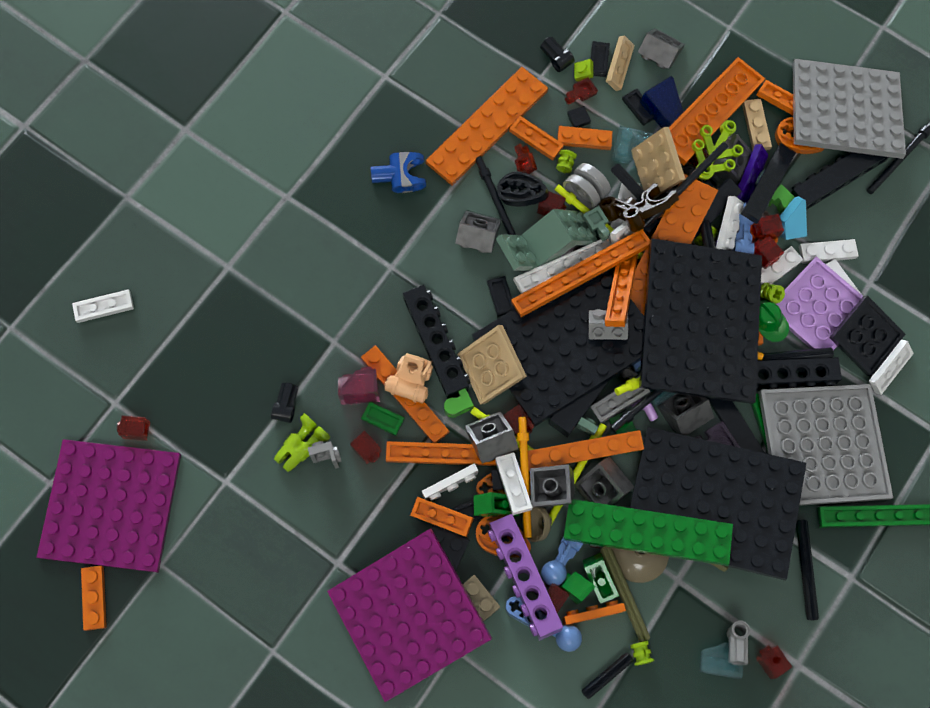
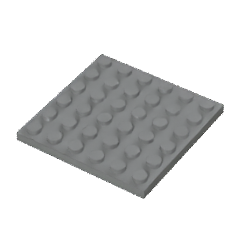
[793,59,906,159]
[758,384,893,505]

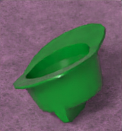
[759,301,789,342]

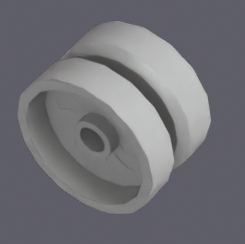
[563,163,611,210]

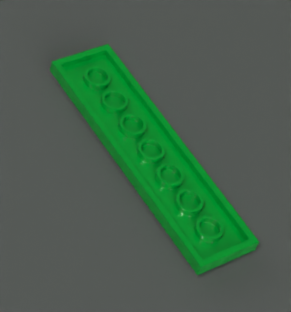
[564,499,733,566]

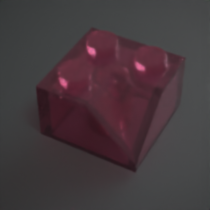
[338,367,380,405]

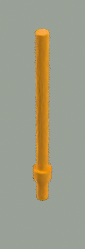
[517,417,532,538]

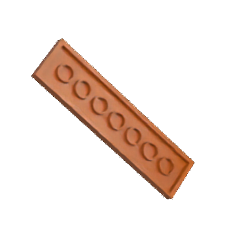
[669,57,766,165]
[426,67,548,186]
[630,174,718,315]

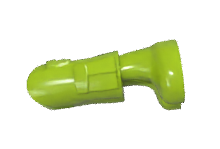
[274,413,331,472]

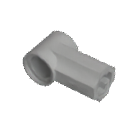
[727,621,750,665]

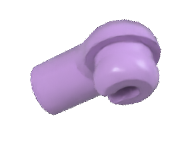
[632,399,658,421]

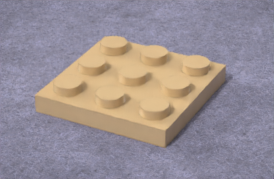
[631,127,686,199]
[457,325,527,404]

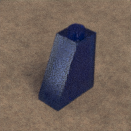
[640,76,683,128]

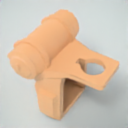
[384,353,433,404]

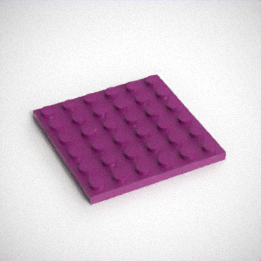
[36,439,181,573]
[327,529,492,702]

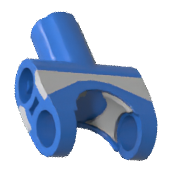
[371,152,426,193]

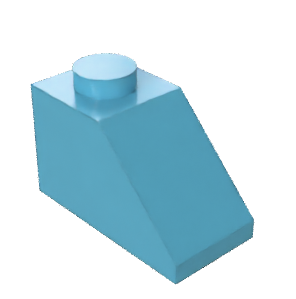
[776,196,807,240]

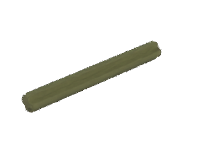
[600,546,650,642]

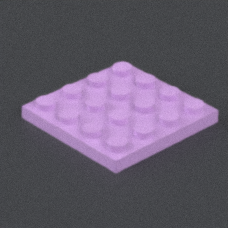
[776,256,863,350]

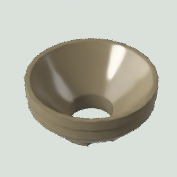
[522,507,552,542]

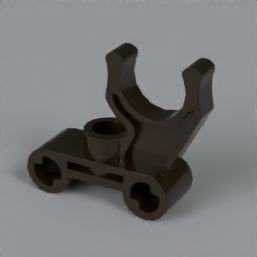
[599,183,679,232]

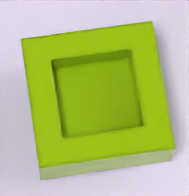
[574,59,594,82]

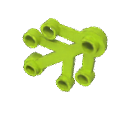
[692,120,744,180]

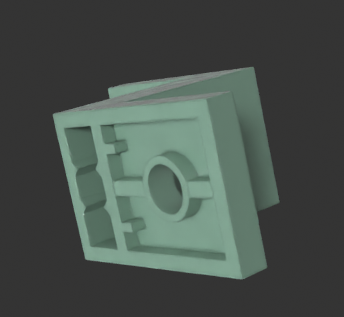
[496,209,598,271]

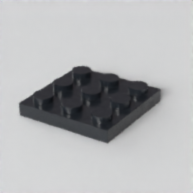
[829,295,906,376]

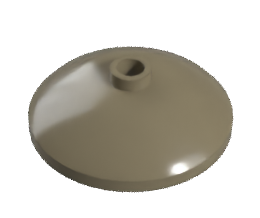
[612,548,669,583]

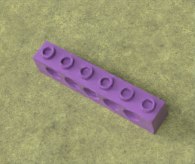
[488,514,563,641]

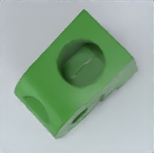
[768,184,794,213]
[444,388,474,418]

